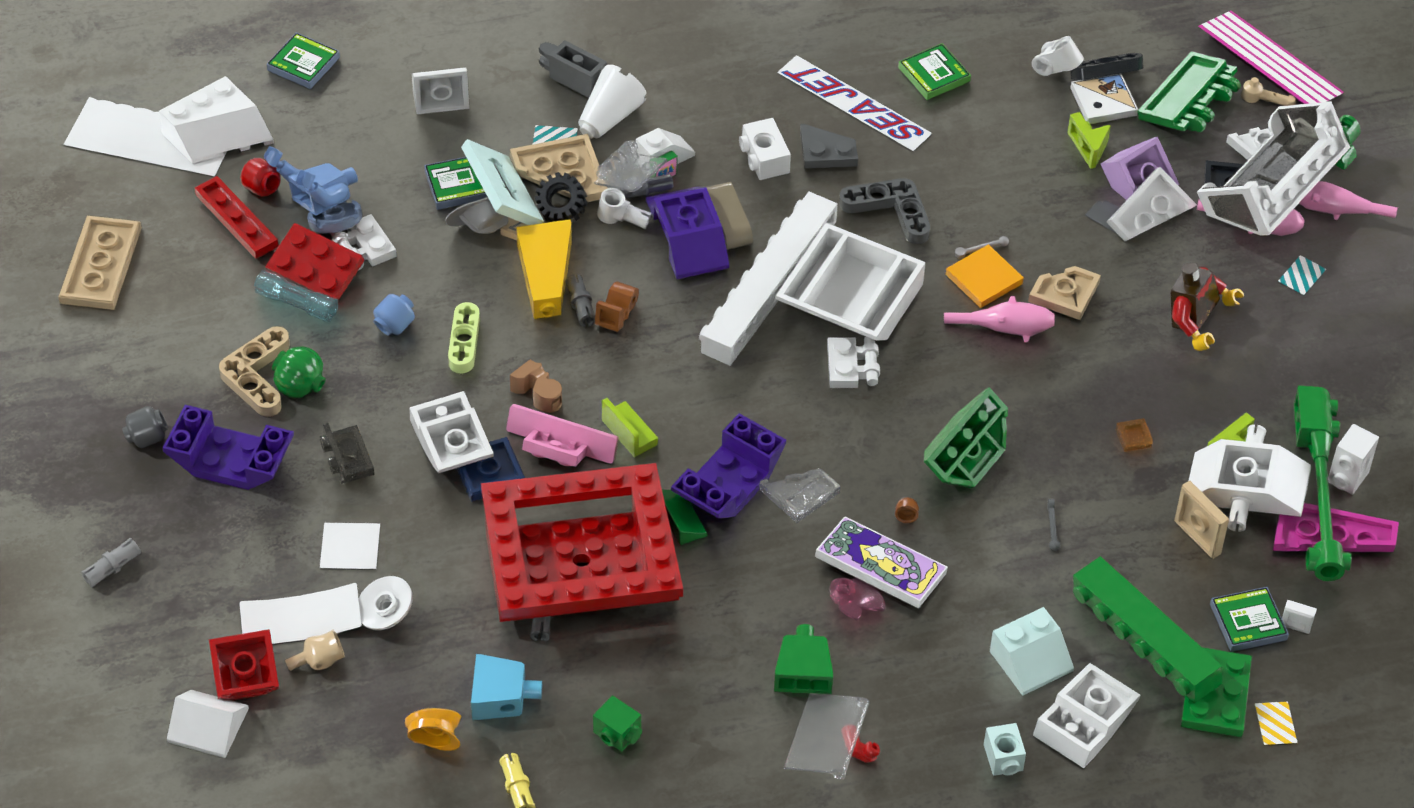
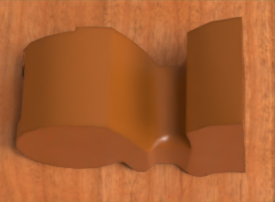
[595,281,639,332]

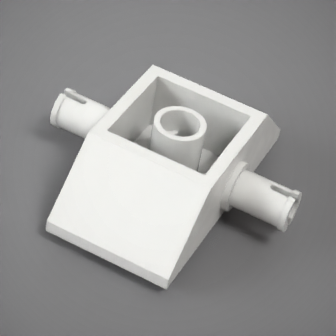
[1189,425,1311,532]

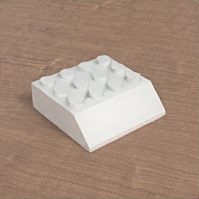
[775,223,925,341]

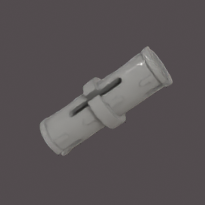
[81,538,141,588]

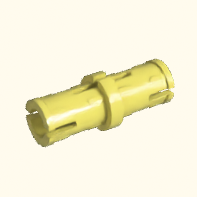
[499,753,536,808]

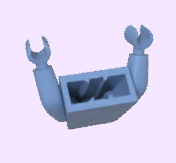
[264,146,358,216]

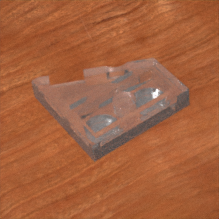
[759,468,840,523]

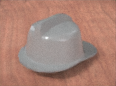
[445,197,508,234]

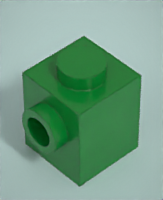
[593,695,642,752]

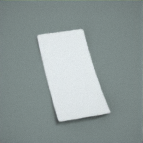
[240,583,362,644]

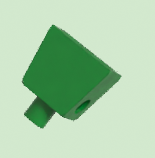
[774,624,833,694]

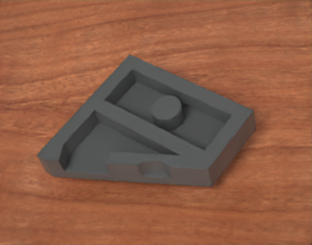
[800,124,858,168]

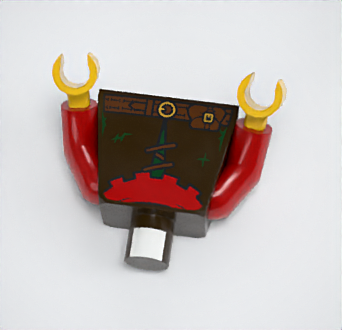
[1170,262,1244,351]

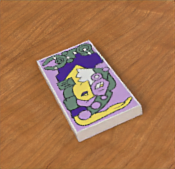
[815,517,948,608]

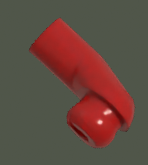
[841,725,880,763]

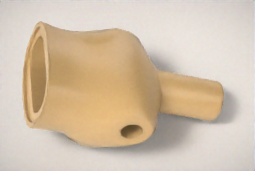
[285,629,345,671]

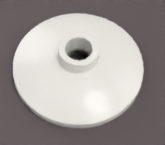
[359,576,413,630]

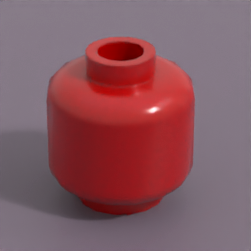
[240,158,281,197]

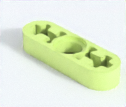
[448,302,480,374]

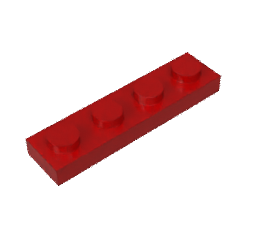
[194,176,279,259]

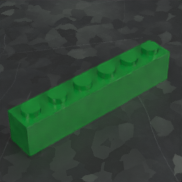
[1073,556,1222,703]

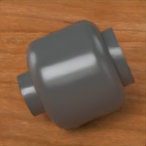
[122,406,168,448]

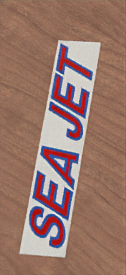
[777,55,932,151]

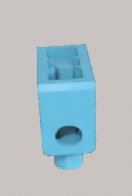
[471,654,542,720]

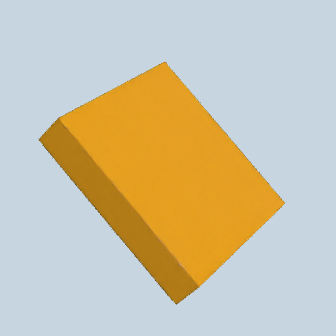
[945,244,1024,308]

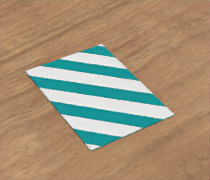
[532,125,578,145]
[1278,255,1326,295]

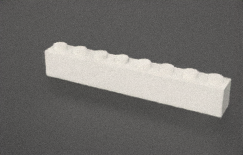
[699,192,838,366]

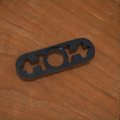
[1070,53,1144,80]

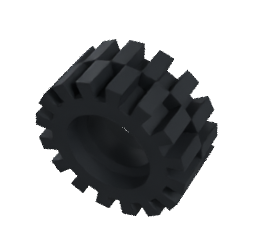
[535,172,588,224]

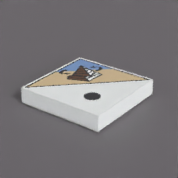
[1070,74,1138,124]

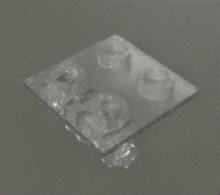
[594,140,667,192]

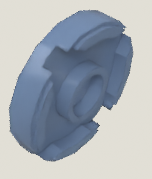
[307,200,362,233]

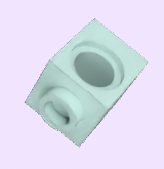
[984,723,1026,776]

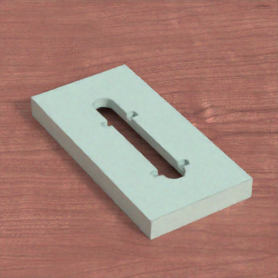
[461,139,544,225]

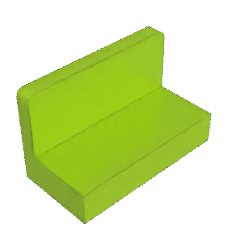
[602,398,658,458]

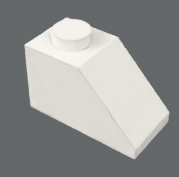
[636,128,695,176]

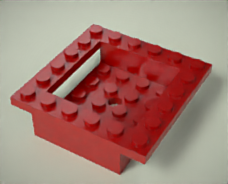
[481,463,683,622]

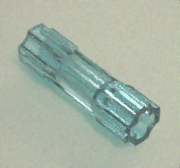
[254,270,338,322]

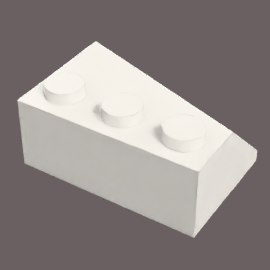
[159,76,274,164]

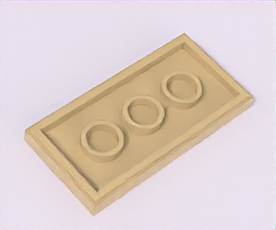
[59,216,142,310]

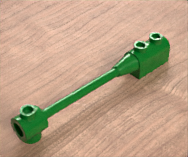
[1293,386,1351,581]

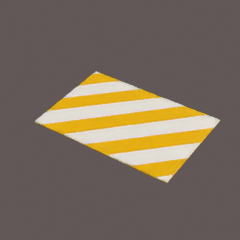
[1255,702,1297,745]

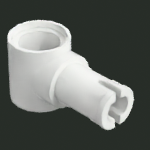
[597,188,652,229]

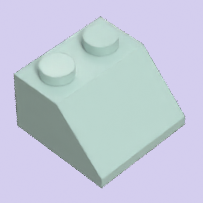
[990,607,1074,696]

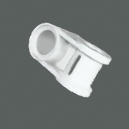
[1032,36,1084,76]

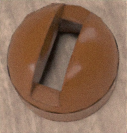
[895,497,919,523]

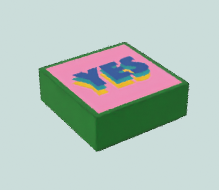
[650,151,678,178]

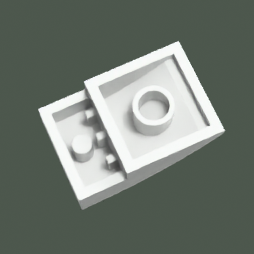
[410,391,494,473]
[1033,663,1140,768]

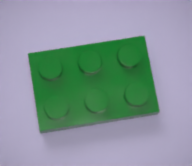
[1181,647,1252,737]

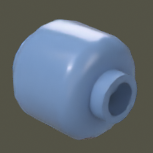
[373,294,415,336]

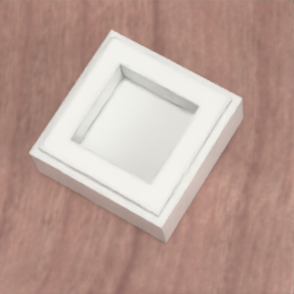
[1282,600,1317,634]

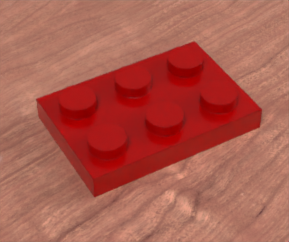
[265,223,365,305]

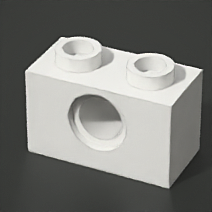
[739,118,791,180]
[1328,424,1379,495]

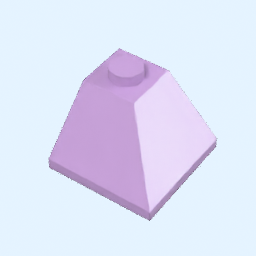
[1101,137,1179,200]

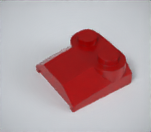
[209,629,279,700]

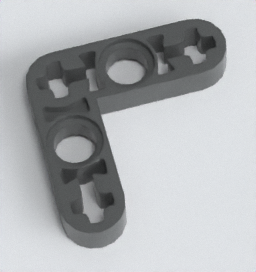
[839,178,930,244]

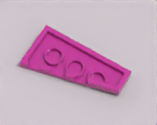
[1273,503,1399,552]

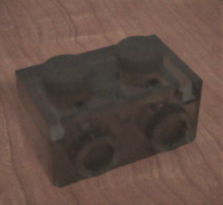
[319,423,375,484]

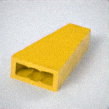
[516,220,572,319]

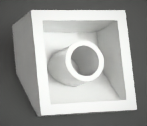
[412,68,469,114]

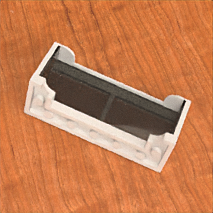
[1197,102,1350,236]

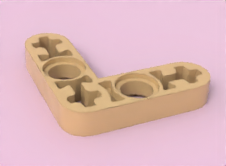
[219,326,290,417]

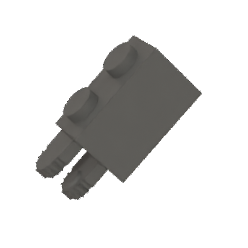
[539,40,607,98]

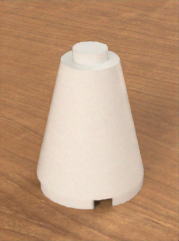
[578,65,646,139]

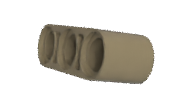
[706,182,753,250]

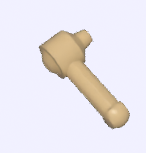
[1241,77,1296,106]

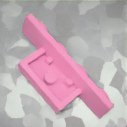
[506,404,619,467]

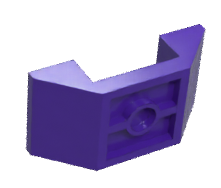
[646,187,729,279]
[163,405,294,490]
[671,413,786,518]

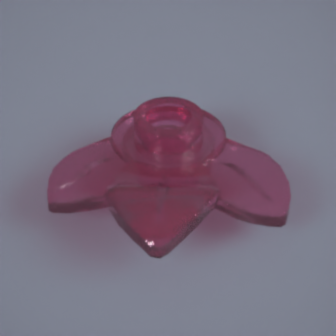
[829,578,886,620]

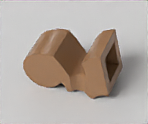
[510,359,562,413]

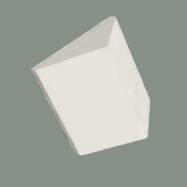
[167,690,249,758]

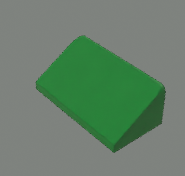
[662,489,707,545]

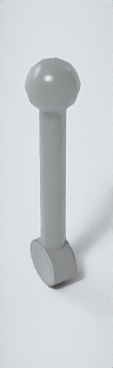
[955,236,1009,259]

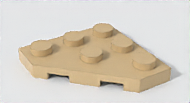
[510,134,608,202]

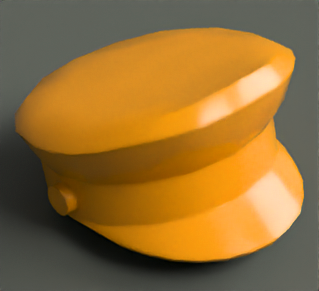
[405,708,461,751]

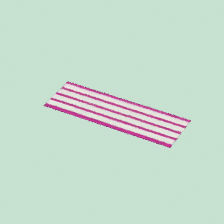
[1198,11,1344,109]

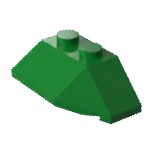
[924,387,1008,488]

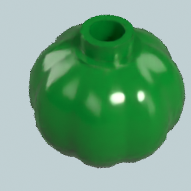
[272,346,326,398]

